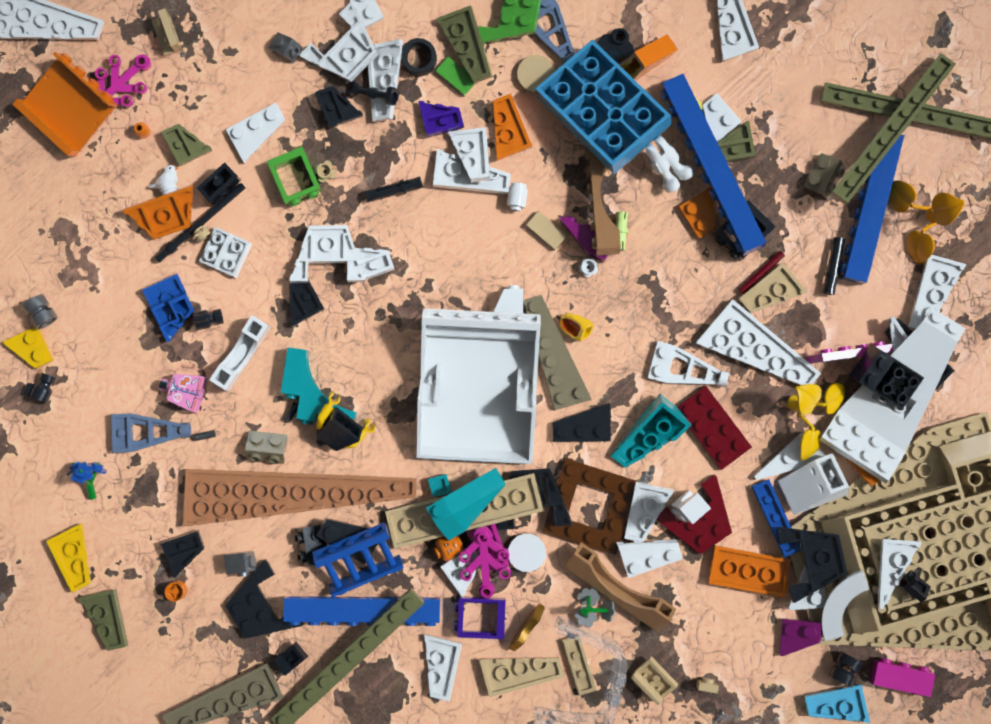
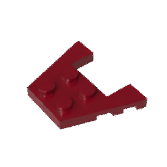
[656,474,732,554]

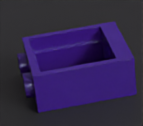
[454,596,506,639]

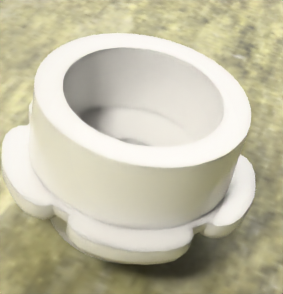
[579,258,598,277]

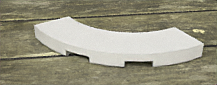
[822,570,869,641]

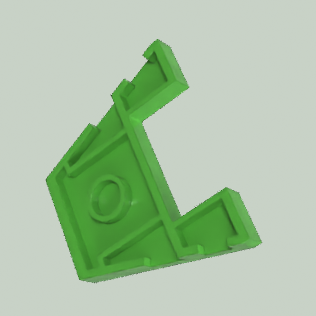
[479,0,541,45]

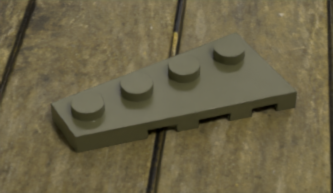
[436,5,493,83]

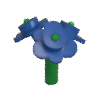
[67,461,107,500]

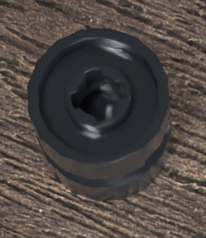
[829,651,864,688]

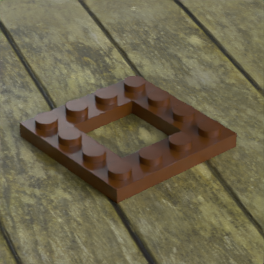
[542,458,639,555]

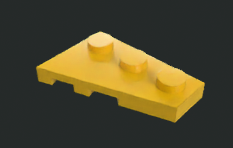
[46,523,91,593]

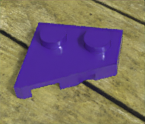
[418,101,464,137]

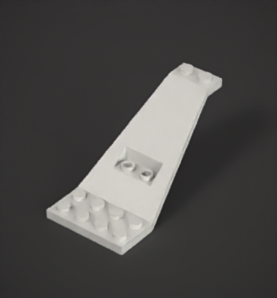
[820,308,966,484]

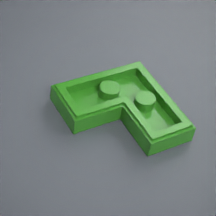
[436,57,476,97]

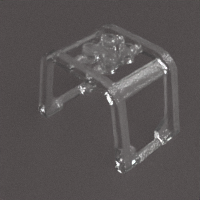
[533,616,627,724]

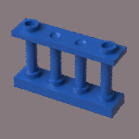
[312,522,404,598]

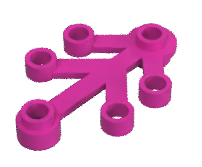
[95,54,151,108]
[459,527,511,598]

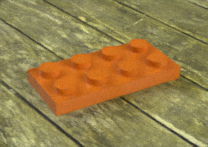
[708,545,791,598]

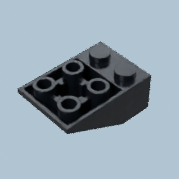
[849,343,924,409]

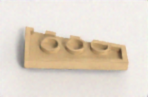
[479,657,564,698]

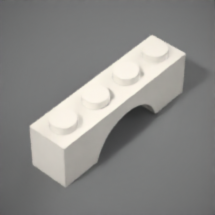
[209,315,271,391]
[671,490,711,524]

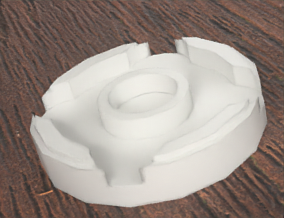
[508,533,546,572]

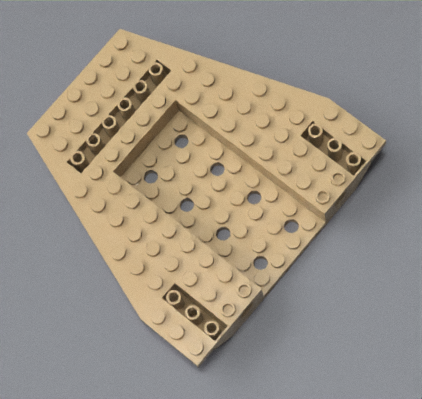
[789,412,991,651]

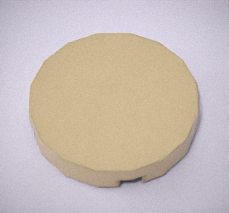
[517,55,554,93]

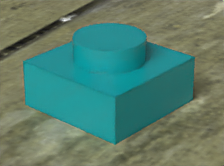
[428,474,452,498]

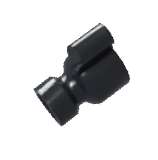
[193,308,224,330]
[23,373,56,403]

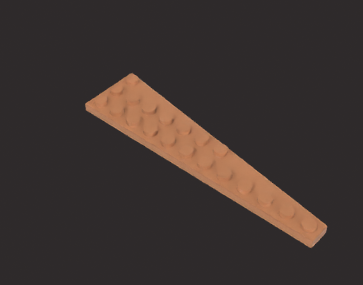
[183,469,417,527]

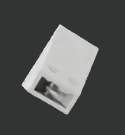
[778,453,849,515]

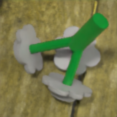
[575,588,615,628]

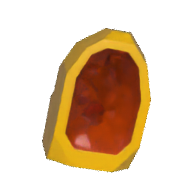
[560,313,594,341]

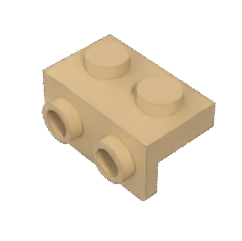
[631,656,678,705]

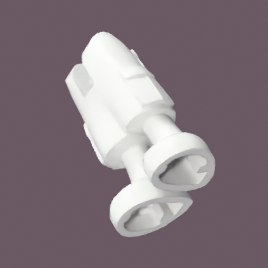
[645,135,694,193]

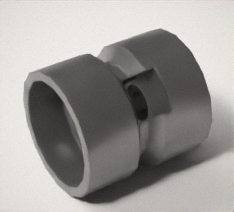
[22,294,58,330]

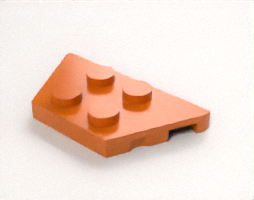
[123,185,193,240]

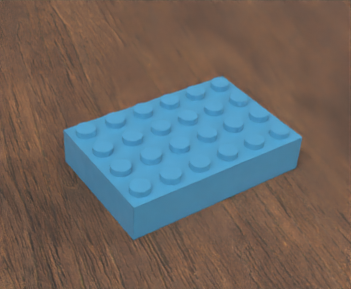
[535,39,671,174]

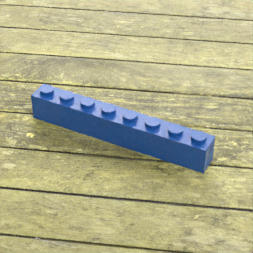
[839,133,905,285]
[283,596,440,626]

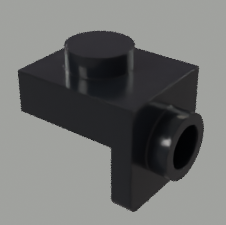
[903,567,931,603]
[273,642,308,676]

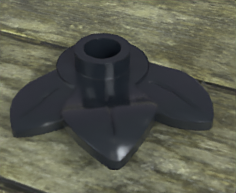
[597,28,634,62]

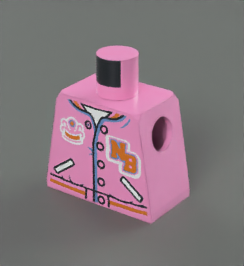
[159,374,208,413]

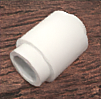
[507,182,528,212]

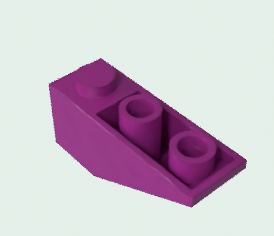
[560,215,607,262]

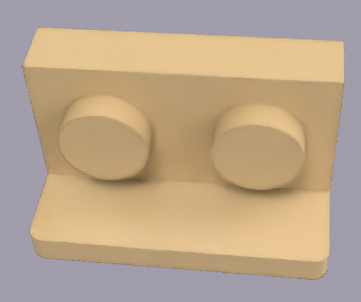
[152,8,182,56]

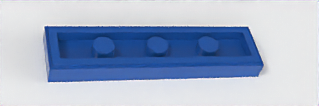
[751,479,802,558]

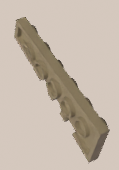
[523,295,592,410]
[162,663,284,724]

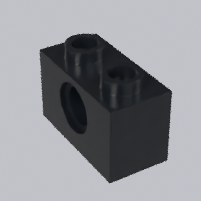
[197,162,241,206]

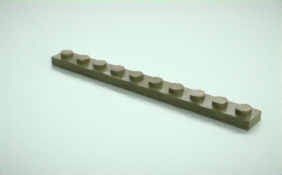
[831,53,956,205]
[820,82,991,140]
[271,588,424,724]

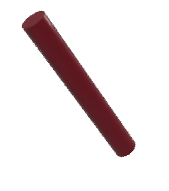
[738,251,785,294]

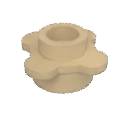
[314,161,336,183]
[193,226,211,243]

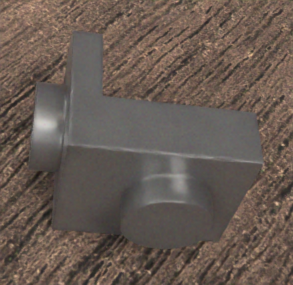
[268,32,303,63]

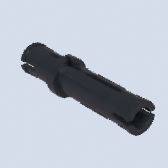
[365,176,423,202]
[823,237,846,295]

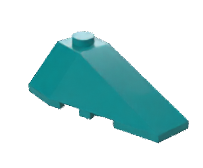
[611,393,691,468]
[426,468,506,541]

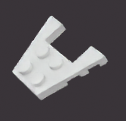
[299,2,378,82]
[290,225,365,283]

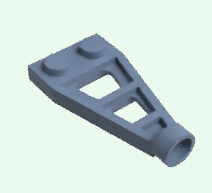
[534,0,576,63]
[111,413,191,453]

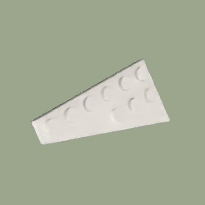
[0,0,105,40]
[695,299,821,385]

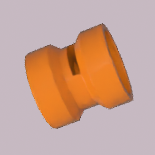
[165,580,188,602]

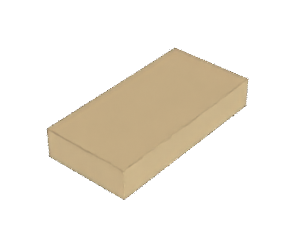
[526,211,568,250]

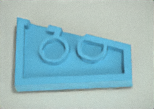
[804,684,870,723]

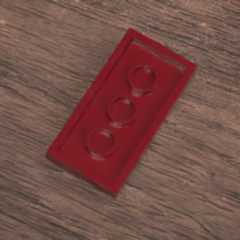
[677,386,752,470]

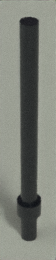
[154,183,246,263]

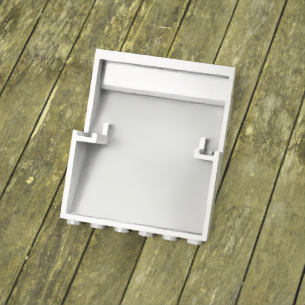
[417,308,541,464]

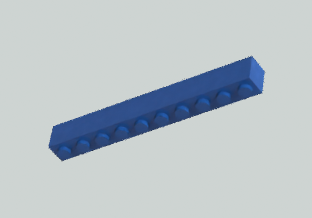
[660,73,766,256]

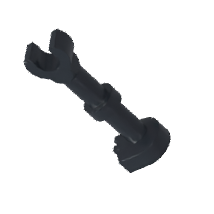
[346,81,400,106]

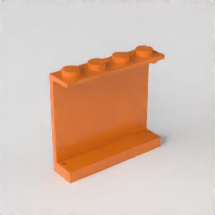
[12,52,117,157]

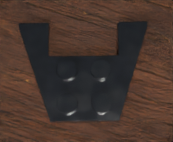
[497,468,573,530]
[776,527,848,603]
[225,559,305,639]

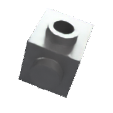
[224,551,257,577]

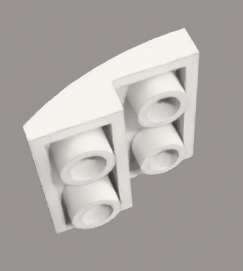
[199,227,252,278]

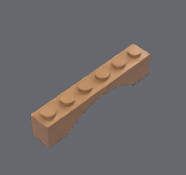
[584,148,621,256]
[564,542,676,633]

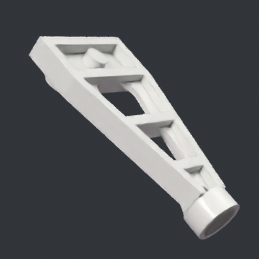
[647,341,729,387]

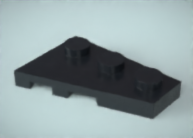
[553,403,611,442]
[315,518,378,565]

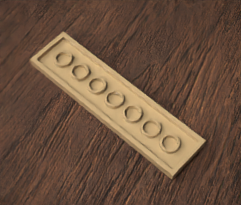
[385,473,544,549]

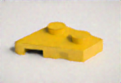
[3,327,54,369]

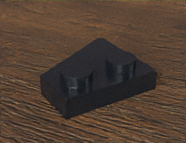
[289,279,325,327]

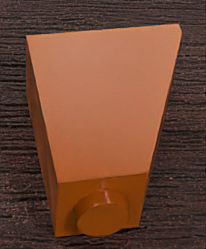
[621,34,678,80]

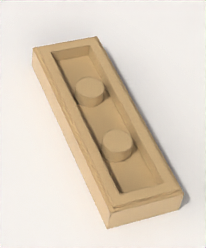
[561,634,597,696]

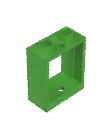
[267,146,322,207]

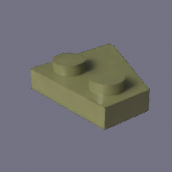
[717,121,756,162]
[161,124,212,167]

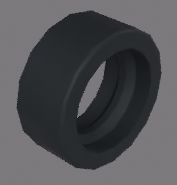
[401,38,437,77]

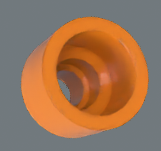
[133,122,151,139]

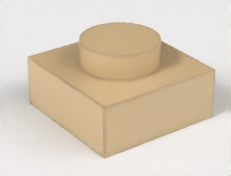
[696,677,719,693]

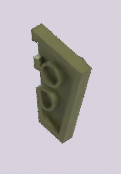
[78,589,129,651]

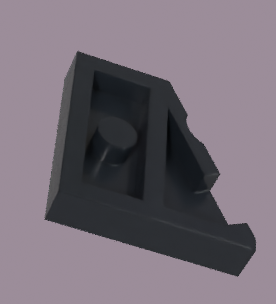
[315,86,363,129]
[161,529,205,578]

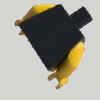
[316,391,376,451]

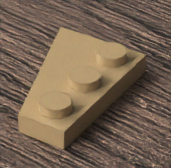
[738,263,807,314]

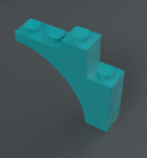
[281,347,358,425]

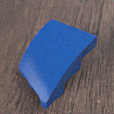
[142,273,194,342]

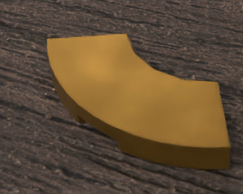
[509,603,545,651]

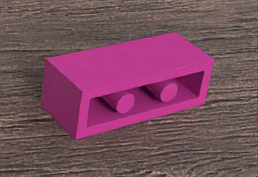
[869,657,935,697]

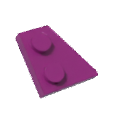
[780,618,822,656]

